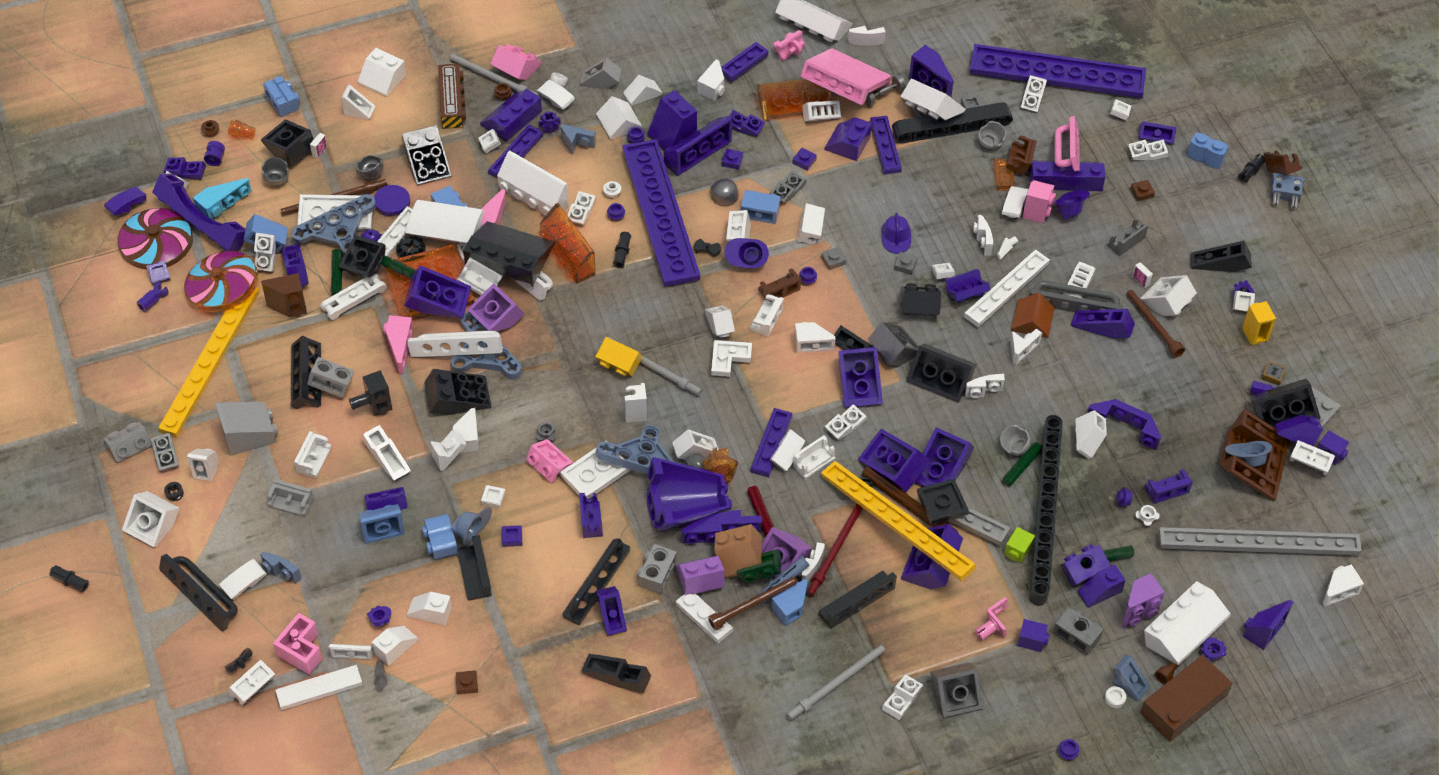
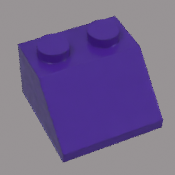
[824,117,872,161]

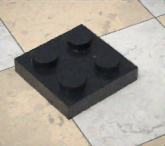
[917,479,969,525]

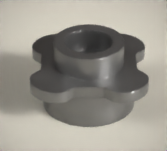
[537,422,556,441]

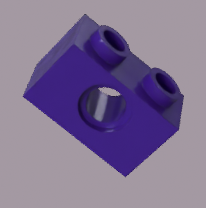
[1060,544,1111,586]

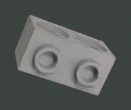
[307,357,354,398]
[637,544,677,594]

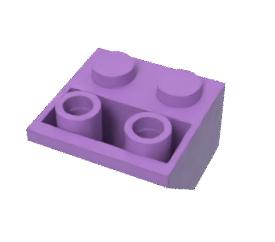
[1122,573,1165,628]

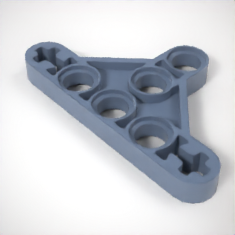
[292,194,376,254]
[451,312,522,380]
[595,425,681,474]

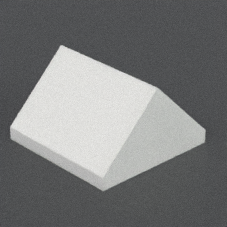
[596,96,642,140]

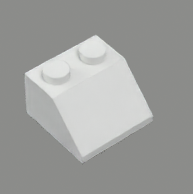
[358,48,406,97]
[1140,275,1197,316]
[122,491,180,547]

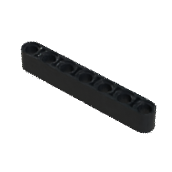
[892,102,1013,144]

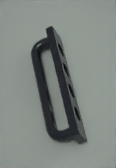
[563,538,630,625]
[159,554,238,631]

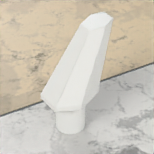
[997,236,1018,260]

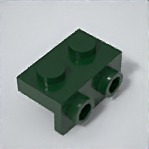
[736,549,781,583]

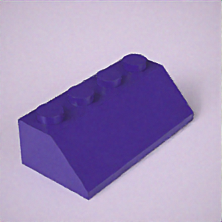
[664,116,732,176]
[1029,160,1106,191]

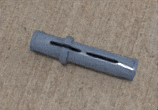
[756,555,810,605]

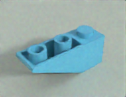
[193,178,252,219]

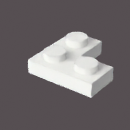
[711,340,752,377]

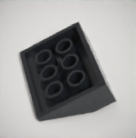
[463,221,555,285]

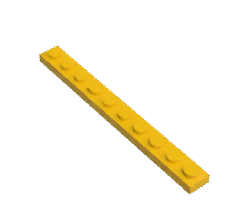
[158,285,260,438]
[821,461,976,581]

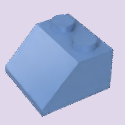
[359,504,405,544]

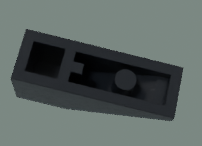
[1191,241,1252,272]

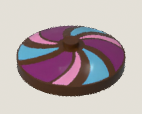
[118,208,193,270]

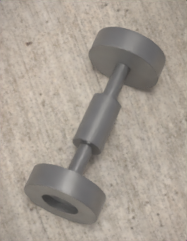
[865,75,906,107]

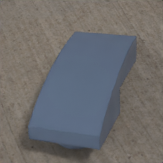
[260,552,302,584]

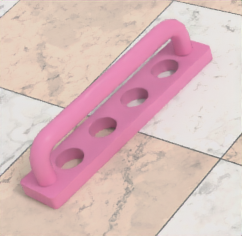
[1055,116,1080,172]

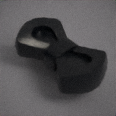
[694,239,721,257]
[225,648,253,673]

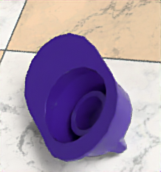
[1053,190,1090,220]
[882,213,911,254]
[724,238,769,268]

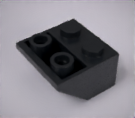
[901,283,941,315]

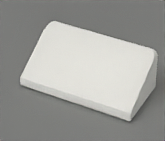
[329,644,374,660]

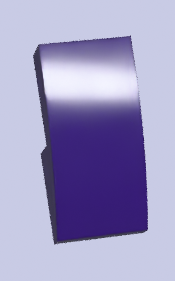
[729,110,765,136]
[163,157,206,179]
[104,187,147,215]

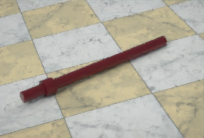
[806,504,863,597]

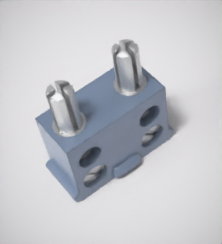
[1270,173,1305,209]

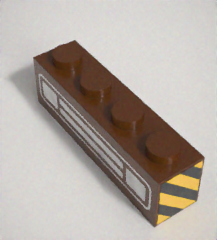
[438,63,466,129]

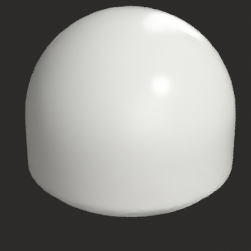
[550,72,568,87]

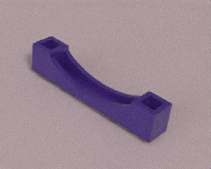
[152,173,245,251]

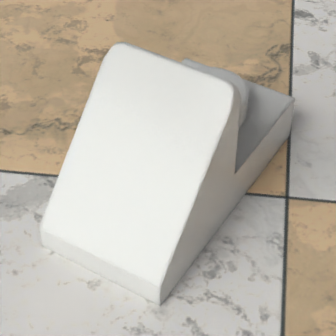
[1010,329,1042,366]
[430,429,466,471]

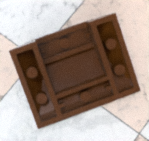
[1219,409,1289,501]

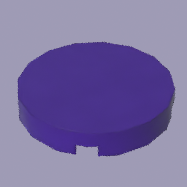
[374,185,410,216]

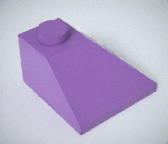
[762,527,813,578]

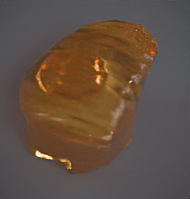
[702,447,738,484]

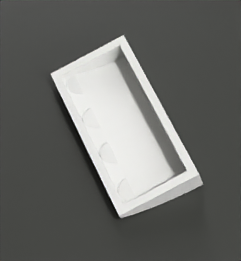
[405,200,484,244]

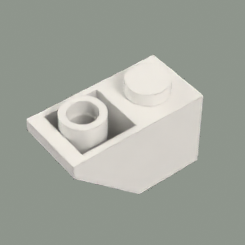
[1075,411,1107,459]

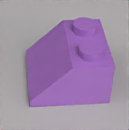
[467,283,525,331]
[674,556,725,595]

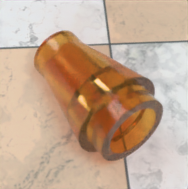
[228,120,256,138]

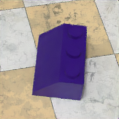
[480,89,542,142]
[901,524,963,589]

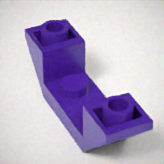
[1087,399,1161,450]

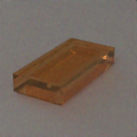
[994,159,1015,190]

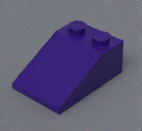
[909,45,954,97]
[404,265,471,318]
[838,347,883,408]
[915,427,974,487]
[858,429,930,492]

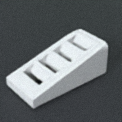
[802,100,841,122]
[1063,262,1095,298]

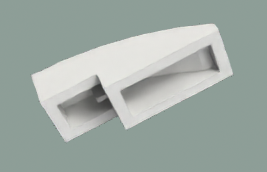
[362,425,411,481]

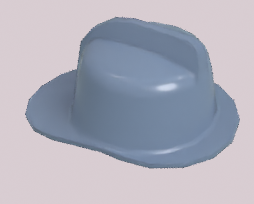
[1225,441,1272,467]
[451,507,492,546]

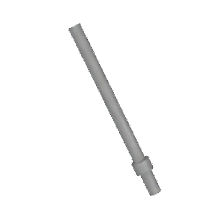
[450,54,539,96]
[608,337,702,396]
[786,645,885,720]

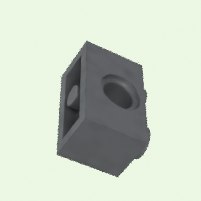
[1053,607,1103,656]

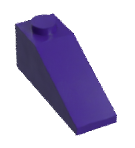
[281,244,309,287]
[1071,309,1135,338]

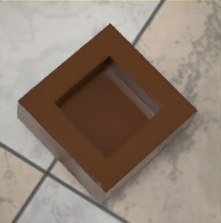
[1131,180,1155,201]
[456,670,478,695]

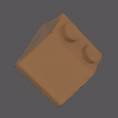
[715,524,762,579]

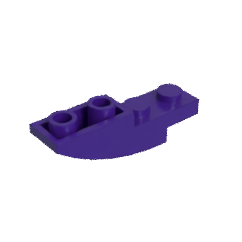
[682,510,762,544]

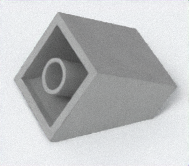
[215,401,278,456]

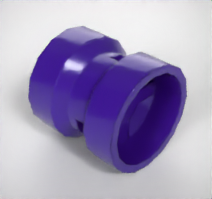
[204,141,225,166]

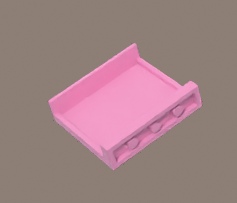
[800,48,892,105]

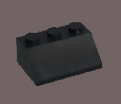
[906,343,977,402]
[1250,378,1321,428]

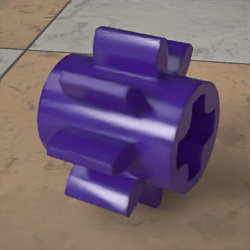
[538,111,561,133]

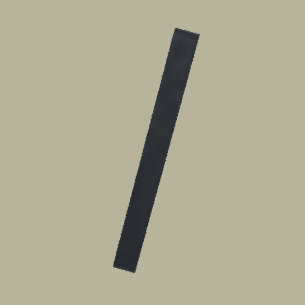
[1029,415,1063,606]

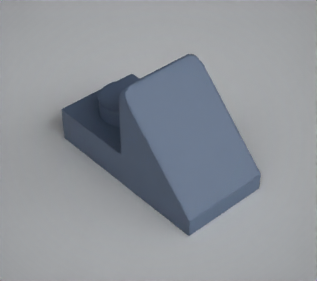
[561,124,596,154]
[1112,655,1150,701]

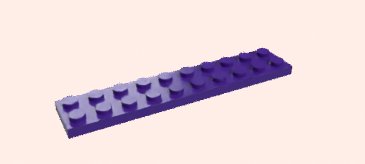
[970,44,1146,98]
[622,139,700,287]

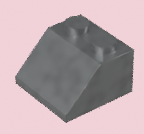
[868,322,919,366]
[930,662,983,717]

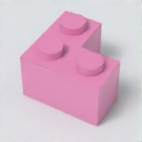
[1023,180,1056,223]
[273,613,322,675]

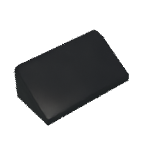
[834,325,872,350]

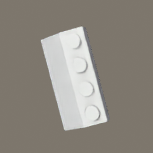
[775,0,853,42]
[497,151,569,220]
[1144,581,1231,665]

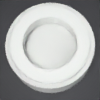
[1105,686,1126,708]

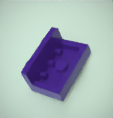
[945,269,990,302]

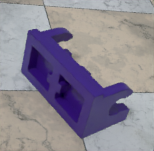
[1144,470,1193,504]
[579,493,603,538]

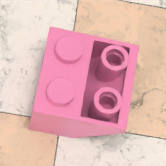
[491,44,542,80]

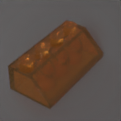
[757,78,833,120]
[539,203,596,284]

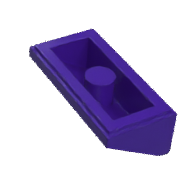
[1138,121,1177,145]
[364,487,408,510]

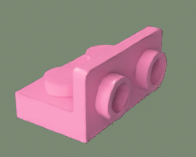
[526,439,574,483]

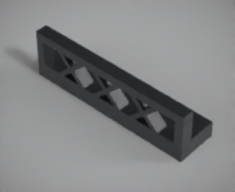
[291,336,321,409]
[818,571,897,629]

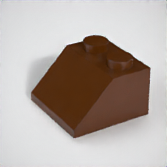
[261,273,307,317]

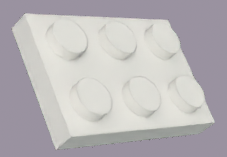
[560,441,631,499]

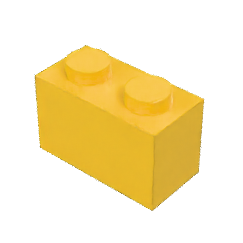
[1242,301,1276,345]
[595,337,643,377]

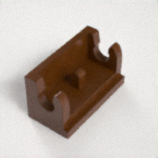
[1006,136,1037,175]
[1263,151,1302,175]
[758,268,801,302]

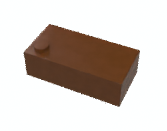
[1140,654,1233,742]

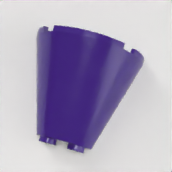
[647,457,732,530]

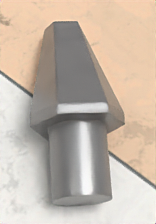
[374,660,388,689]

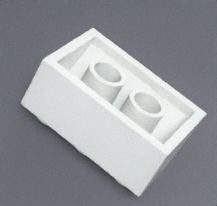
[900,79,965,120]

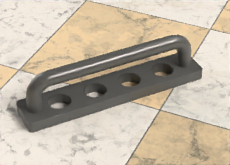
[1029,281,1123,312]

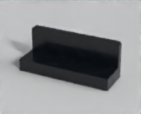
[457,535,492,601]

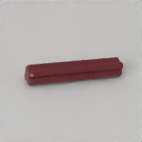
[748,485,774,537]

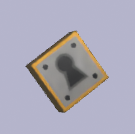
[1262,361,1287,385]

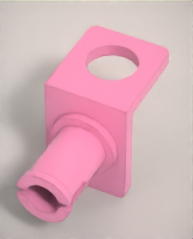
[975,597,1008,641]

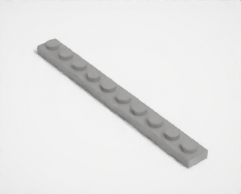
[1158,527,1362,555]

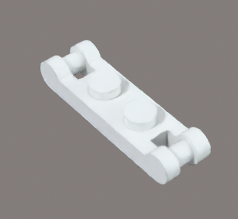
[320,274,387,320]

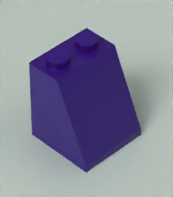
[647,90,697,151]

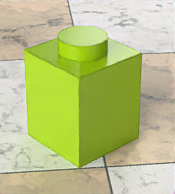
[1004,527,1035,564]

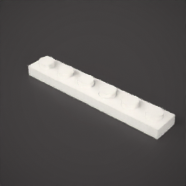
[964,250,1050,327]

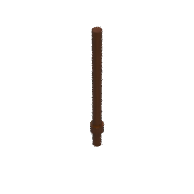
[281,179,388,216]

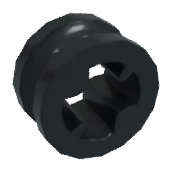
[164,482,184,501]

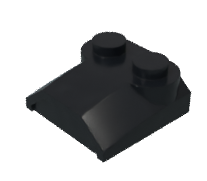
[338,235,386,278]

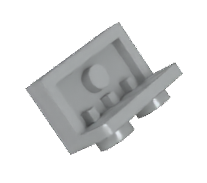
[104,422,152,462]

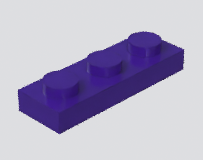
[721,42,769,82]

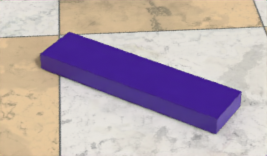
[870,116,902,174]
[488,124,543,179]
[750,408,792,478]

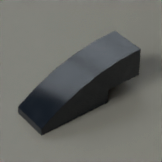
[581,653,651,693]

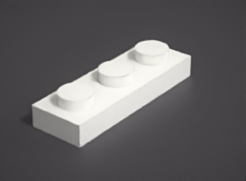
[676,594,733,644]

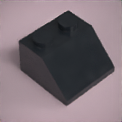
[261,119,314,167]

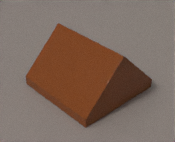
[1011,292,1055,338]

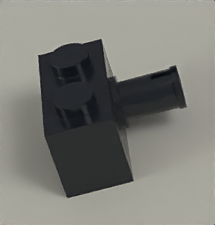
[348,370,393,416]

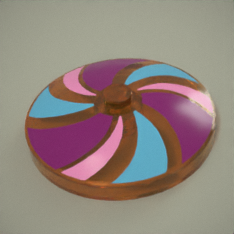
[184,251,259,312]

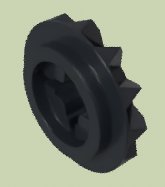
[396,236,426,261]

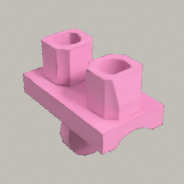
[773,30,805,61]

